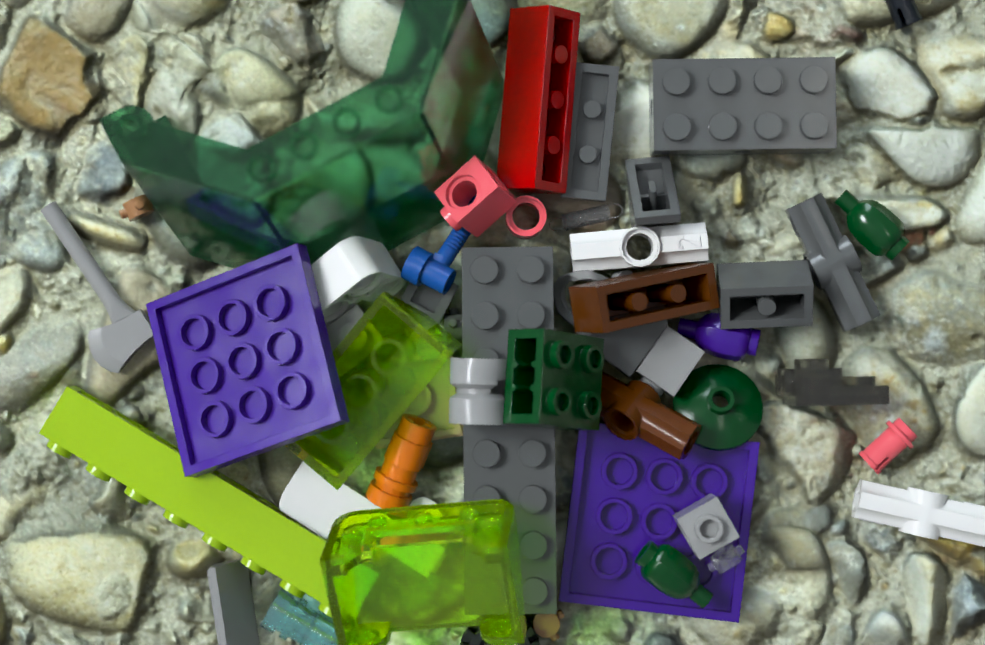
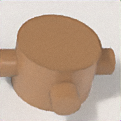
[119,194,158,222]
[532,609,565,642]

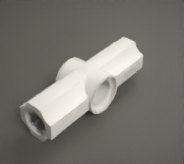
[569,222,709,272]
[851,479,985,547]

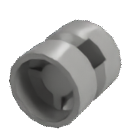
[449,358,508,425]

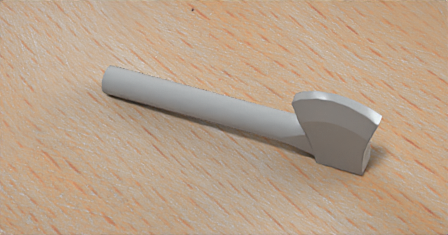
[41,201,153,373]

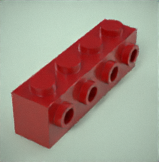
[497,5,581,194]

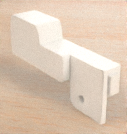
[279,459,464,578]

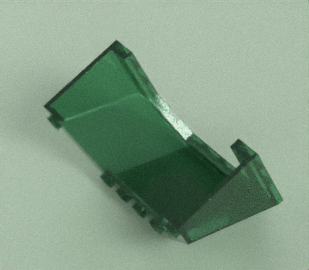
[99,0,504,268]

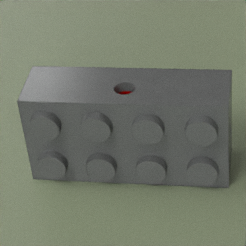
[648,57,837,156]

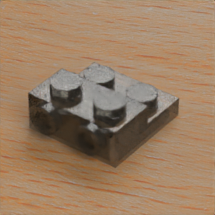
[775,359,890,406]

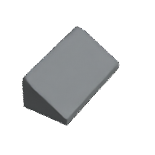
[207,559,260,645]

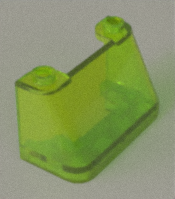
[320,499,526,645]

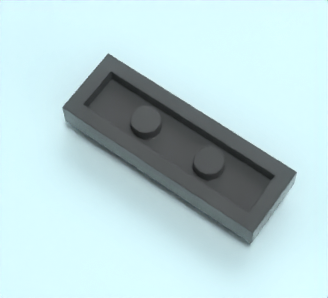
[560,62,619,202]

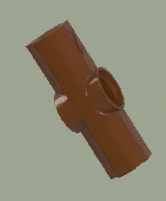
[600,371,702,460]

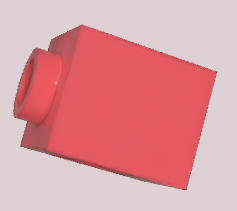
[434,155,518,238]

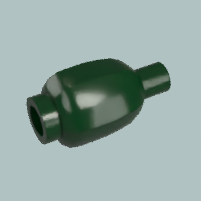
[834,189,910,261]
[635,540,713,608]

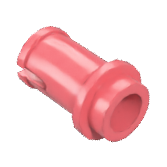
[858,418,917,475]

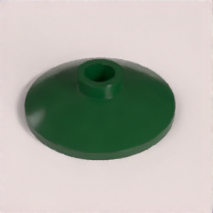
[673,364,763,451]

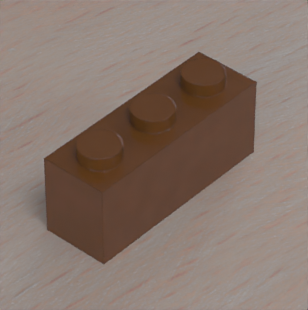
[568,263,720,333]

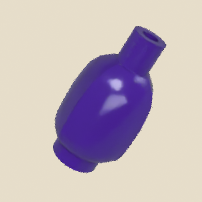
[677,313,761,361]

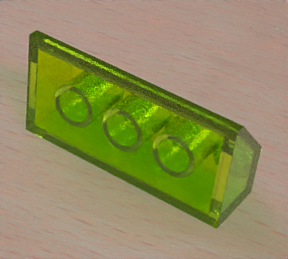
[285,291,462,490]

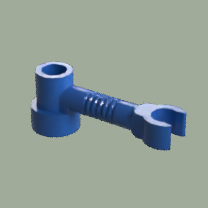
[401,195,476,295]

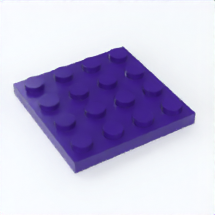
[146,243,350,478]
[558,423,760,623]

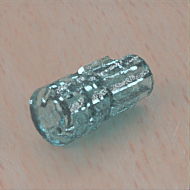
[259,587,358,645]

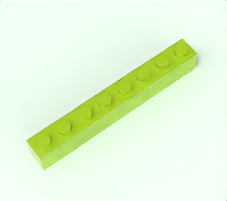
[39,386,383,622]

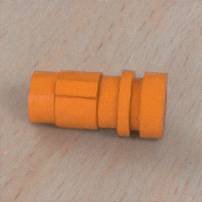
[365,414,436,513]

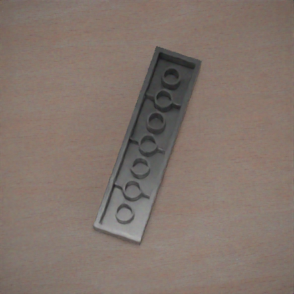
[461,246,557,615]

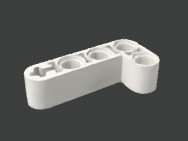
[311,236,406,327]

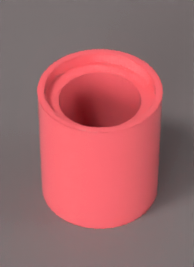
[505,195,547,239]

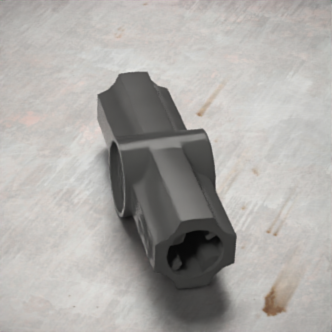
[785,193,880,332]

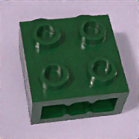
[503,328,604,431]

